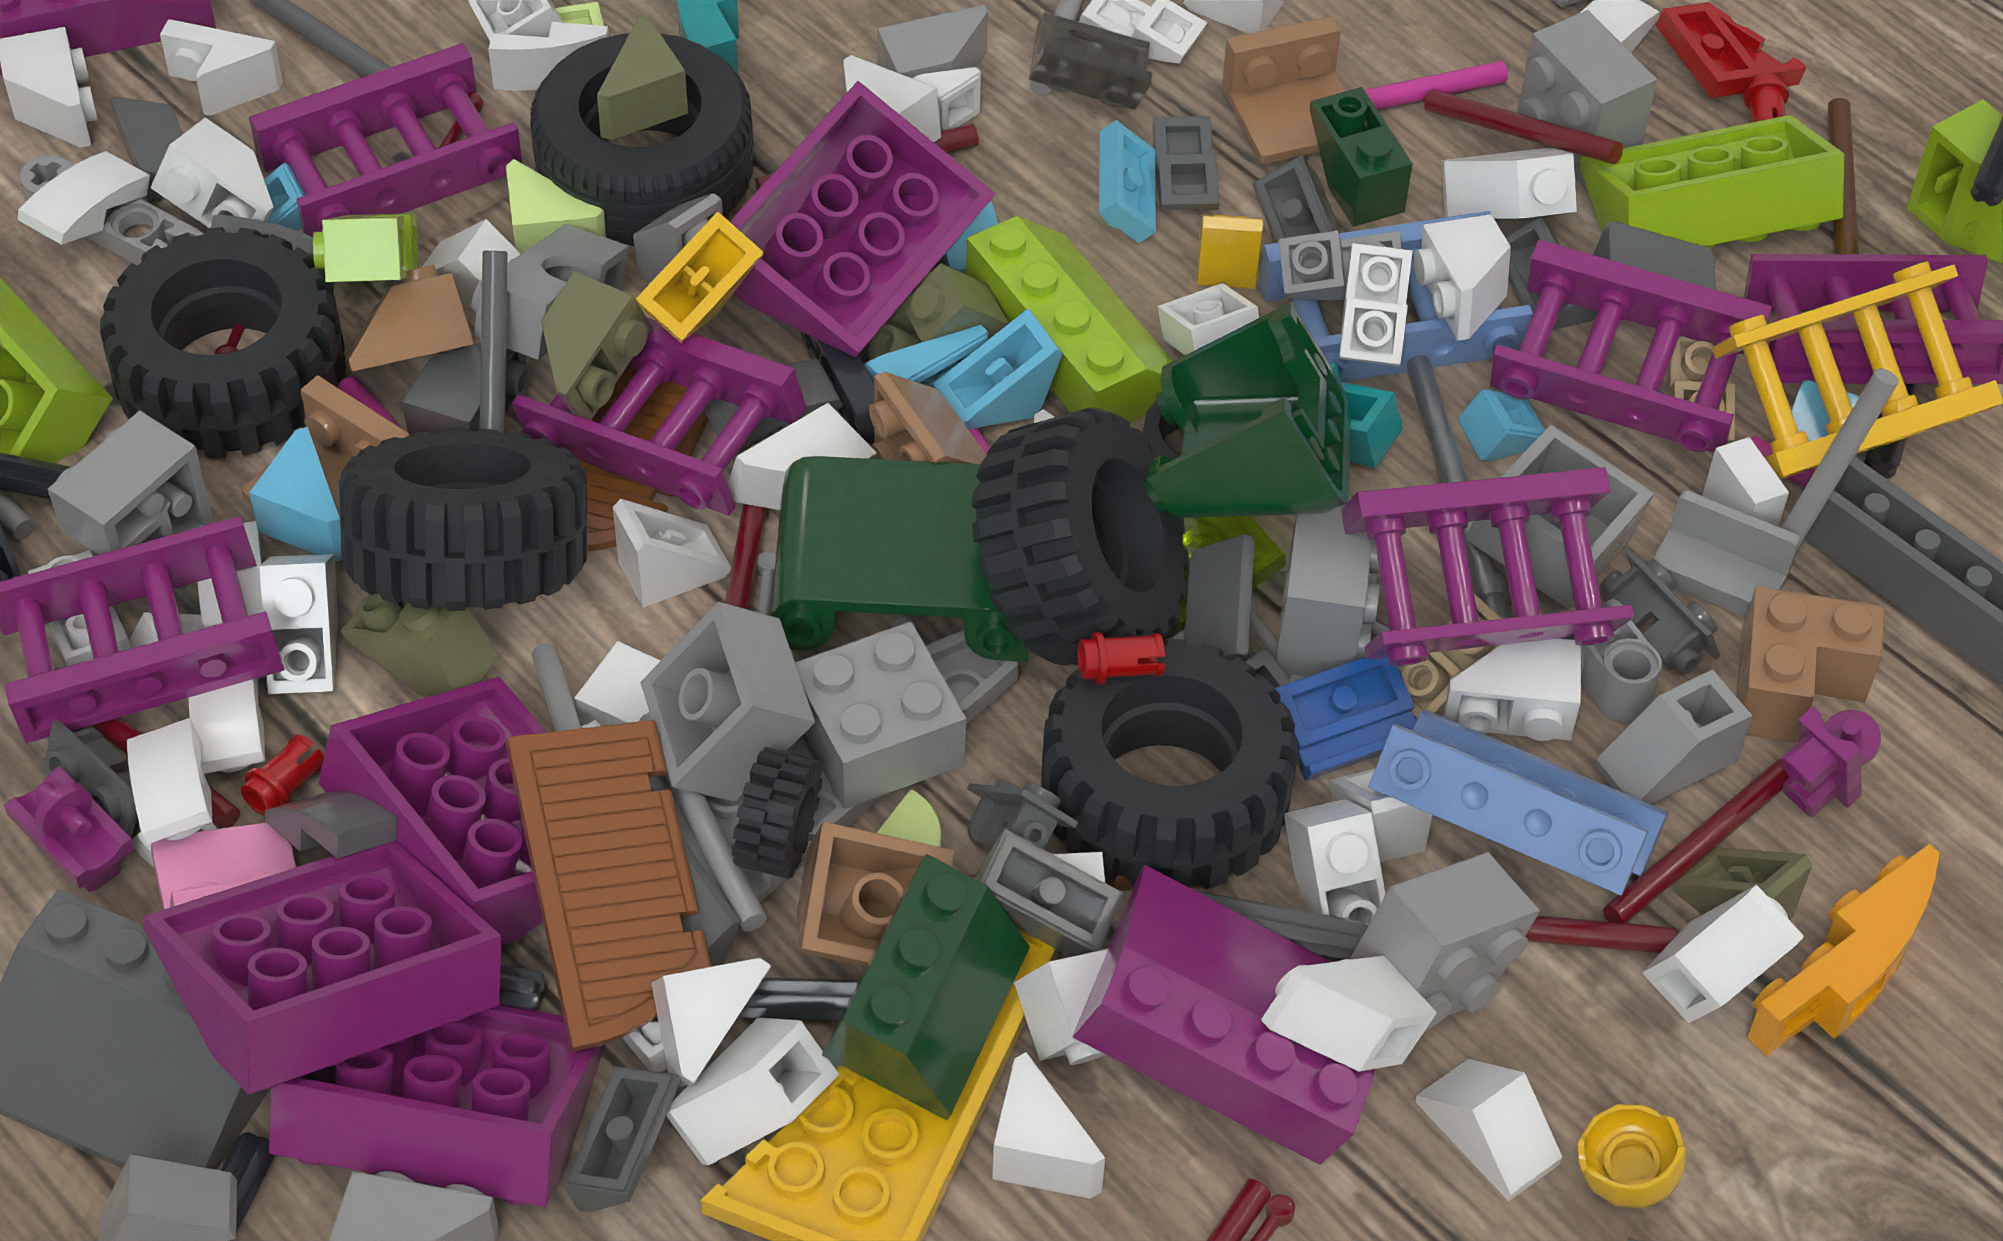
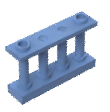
[1259,211,1533,382]
[1368,710,1669,895]

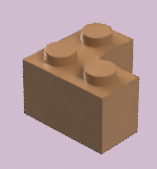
[1736,586,1884,743]

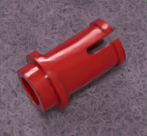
[1743,74,1789,123]
[1078,632,1165,685]
[240,734,324,816]

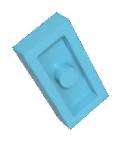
[1099,120,1156,243]

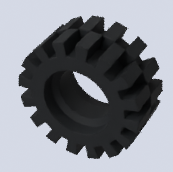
[732,747,822,879]

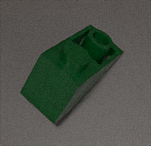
[1309,87,1413,227]

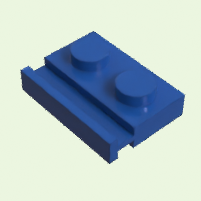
[1275,657,1416,781]

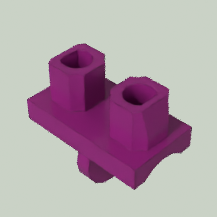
[1781,706,1881,818]
[4,766,135,892]

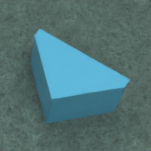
[933,309,1063,429]
[249,427,342,562]

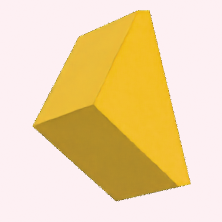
[635,211,764,343]
[1197,213,1263,289]

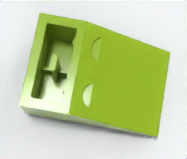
[1906,99,2003,264]

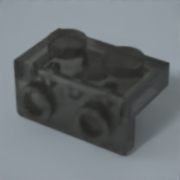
[1029,12,1153,110]

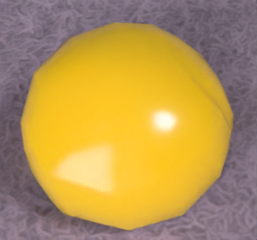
[1578,1104,1686,1209]

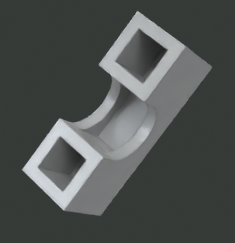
[472,224,629,360]

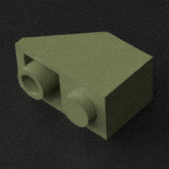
[864,263,1009,362]
[541,271,653,420]
[340,593,500,696]

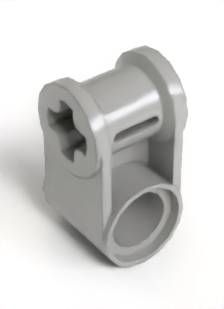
[1560,599,1662,724]

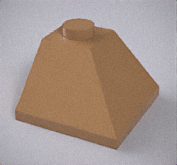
[344,264,474,372]
[797,822,955,967]

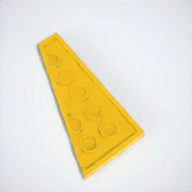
[700,928,1060,1241]

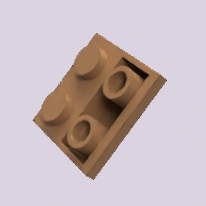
[869,372,987,464]

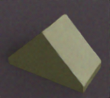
[597,16,688,140]
[1673,847,1812,920]

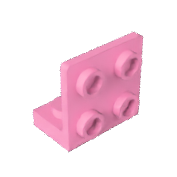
[151,823,296,910]

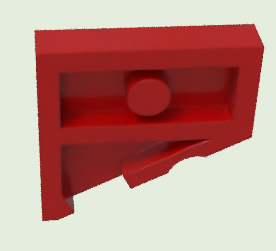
[1656,2,1806,98]

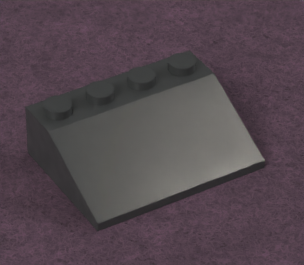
[0,889,271,1170]

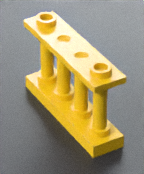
[1712,262,2003,480]

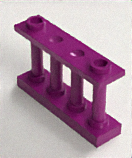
[249,43,523,237]
[1490,239,1772,453]
[1743,254,2003,384]
[512,317,807,516]
[1341,467,1634,666]
[0,516,284,744]

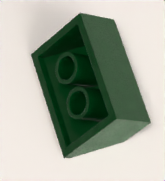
[822,854,1030,1120]

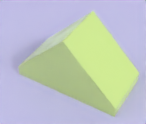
[506,159,607,254]

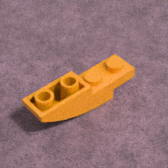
[1747,843,1940,1057]

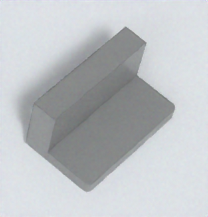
[1653,490,1800,618]

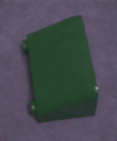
[1144,302,1351,518]
[770,456,1028,662]

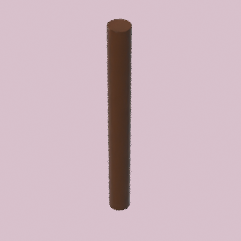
[1827,98,1859,254]

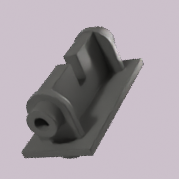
[1600,548,1720,674]
[43,719,139,837]
[967,779,1078,849]

